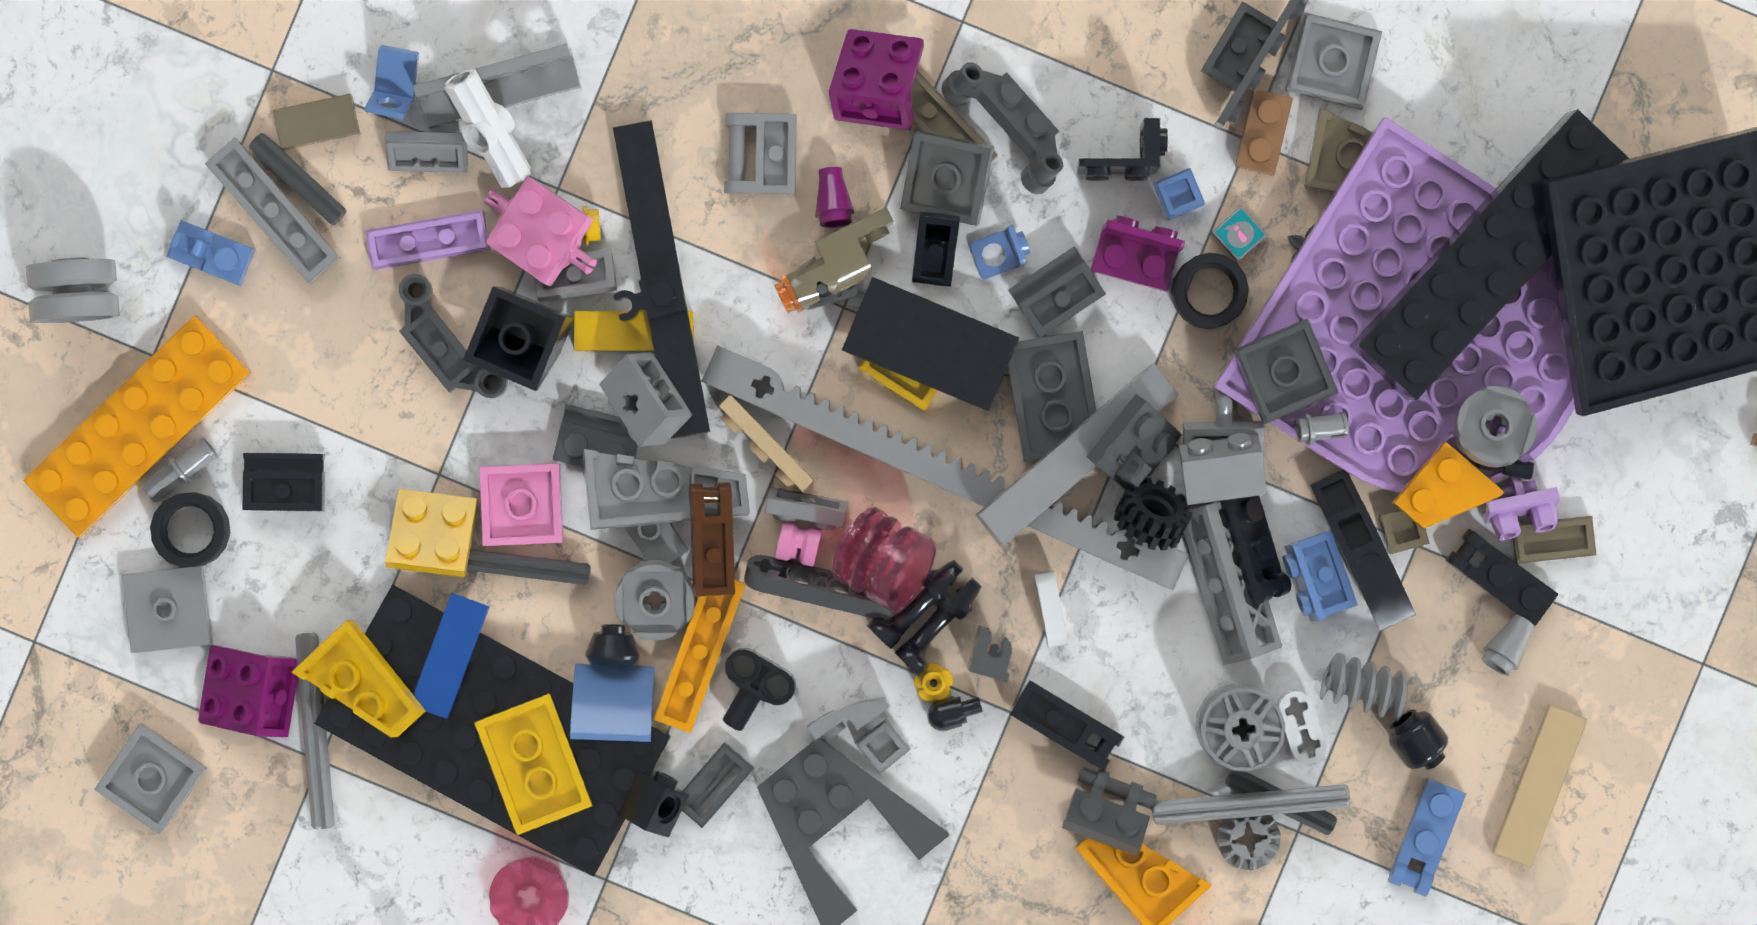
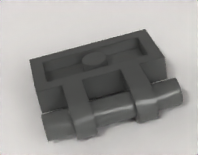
[1062,767,1157,856]

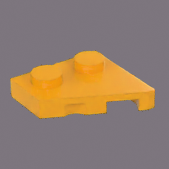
[1392,442,1504,529]

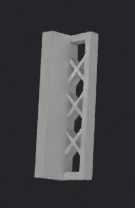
[413,43,582,129]
[1184,501,1282,665]

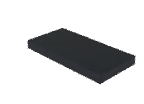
[842,277,1020,412]

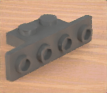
[1201,0,1307,129]

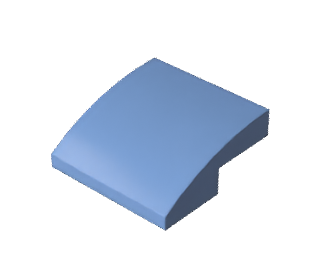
[570,664,654,742]

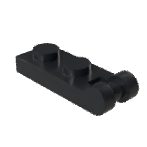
[1220,495,1292,604]
[1445,528,1559,626]
[1009,680,1125,771]

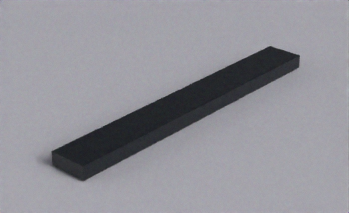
[613,120,710,439]

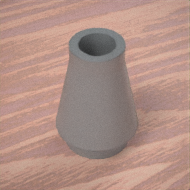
[1481,614,1535,676]

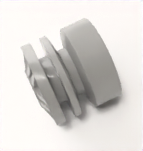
[1195,684,1285,772]

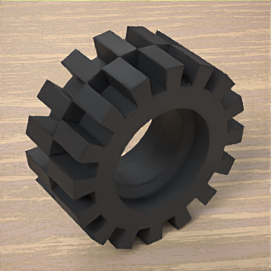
[1114,478,1192,551]

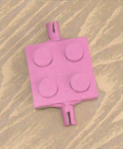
[484,176,597,287]

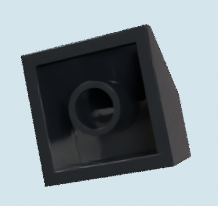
[463,286,575,391]

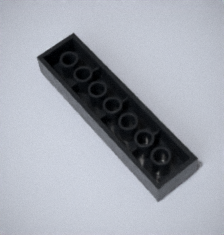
[1349,109,1630,400]

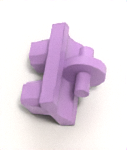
[1482,476,1560,541]

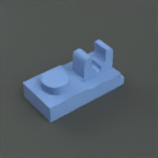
[166,220,255,286]

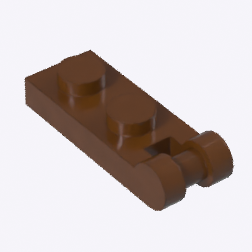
[688,482,735,597]

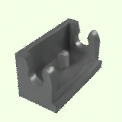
[967,626,1012,682]

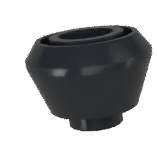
[585,624,640,667]

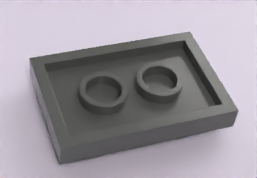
[1008,331,1096,462]

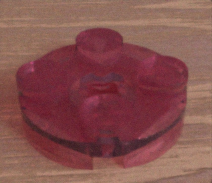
[489,856,570,925]

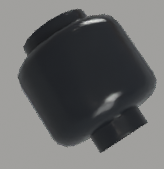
[1389,709,1448,770]

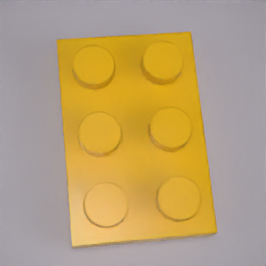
[474,694,593,835]

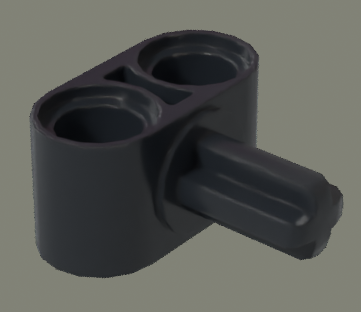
[723,648,796,731]

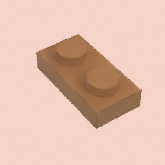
[1235,89,1293,176]

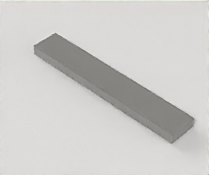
[975,364,1179,546]

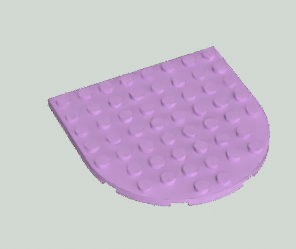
[1213,117,1575,493]

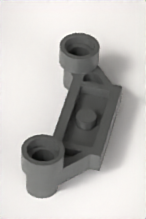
[941,62,1063,194]
[399,274,508,398]

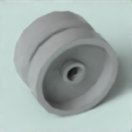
[25,258,120,323]

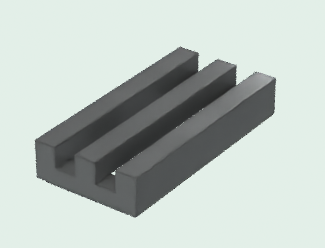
[682,742,755,828]

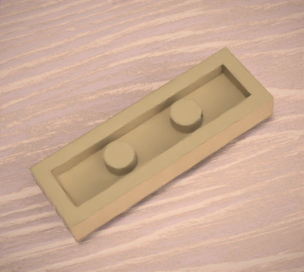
[719,395,815,492]

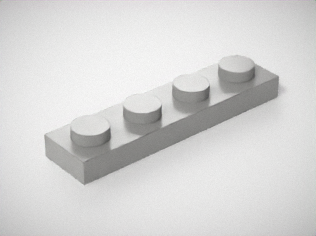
[204,137,341,284]

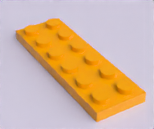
[23,315,251,538]

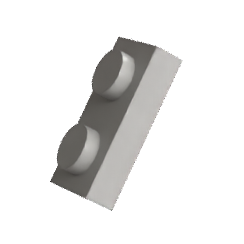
[534,249,617,302]
[765,487,849,530]

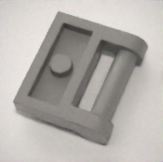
[724,113,797,195]

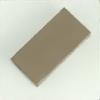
[273,94,360,150]
[1512,516,1596,564]

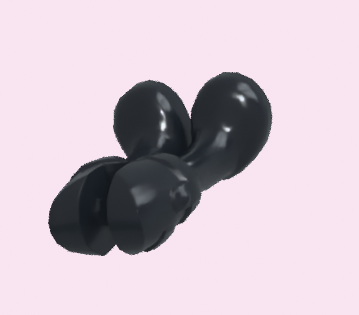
[867,560,982,677]

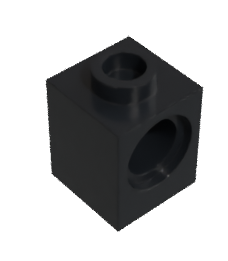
[618,771,689,838]

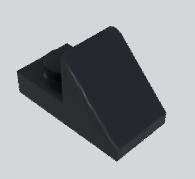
[912,211,960,287]

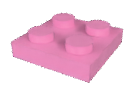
[479,463,564,546]

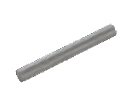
[295,633,334,829]
[1152,784,1351,825]

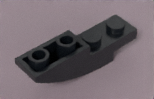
[1310,470,1416,631]

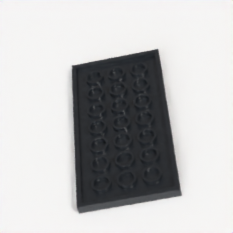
[314,584,671,877]

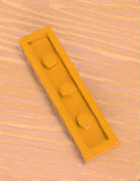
[654,580,746,733]

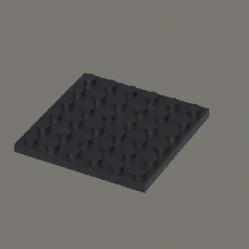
[1541,127,1757,417]

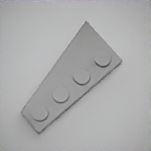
[582,449,750,530]

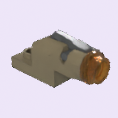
[774,207,894,313]

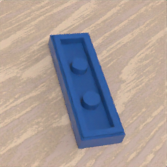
[413,593,490,719]

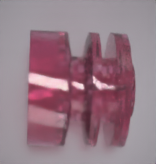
[832,507,936,613]

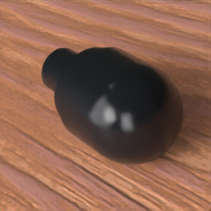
[927,696,983,731]

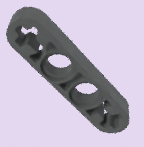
[744,555,899,619]

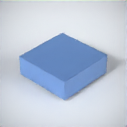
[1153,168,1205,220]

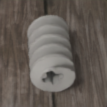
[1320,652,1408,722]

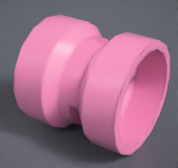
[775,522,822,567]

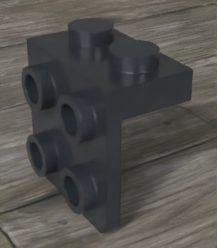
[1077,118,1168,181]

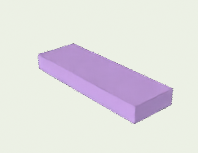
[365,210,491,270]

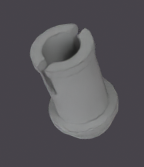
[1295,412,1349,445]

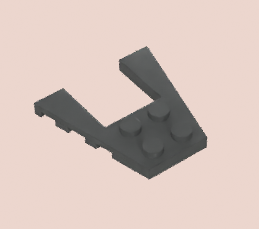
[757,738,949,925]

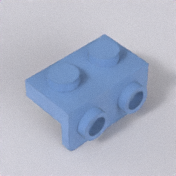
[1283,530,1358,621]

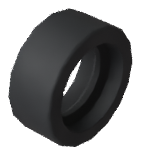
[1171,253,1249,329]
[150,492,230,568]

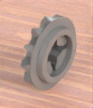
[1217,815,1281,871]

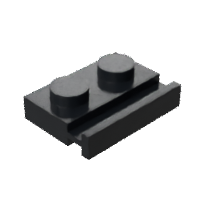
[242,453,325,511]

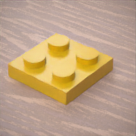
[385,489,478,577]

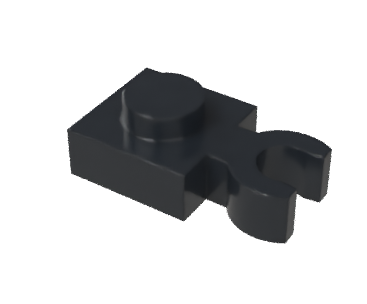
[613,271,688,322]

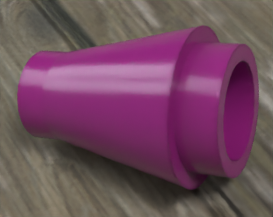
[815,167,855,228]

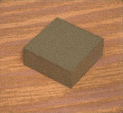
[1379,510,1430,554]

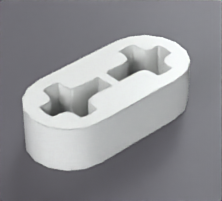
[1034,571,1068,648]
[1277,690,1327,764]

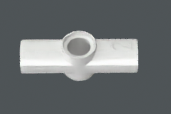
[445,69,531,188]

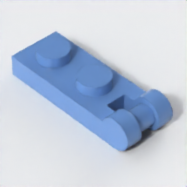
[1388,778,1466,897]

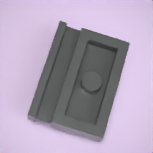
[1008,246,1106,338]
[552,404,638,467]

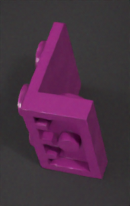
[828,29,924,131]
[1091,215,1185,292]
[198,645,298,737]

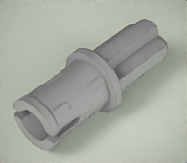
[142,438,218,502]

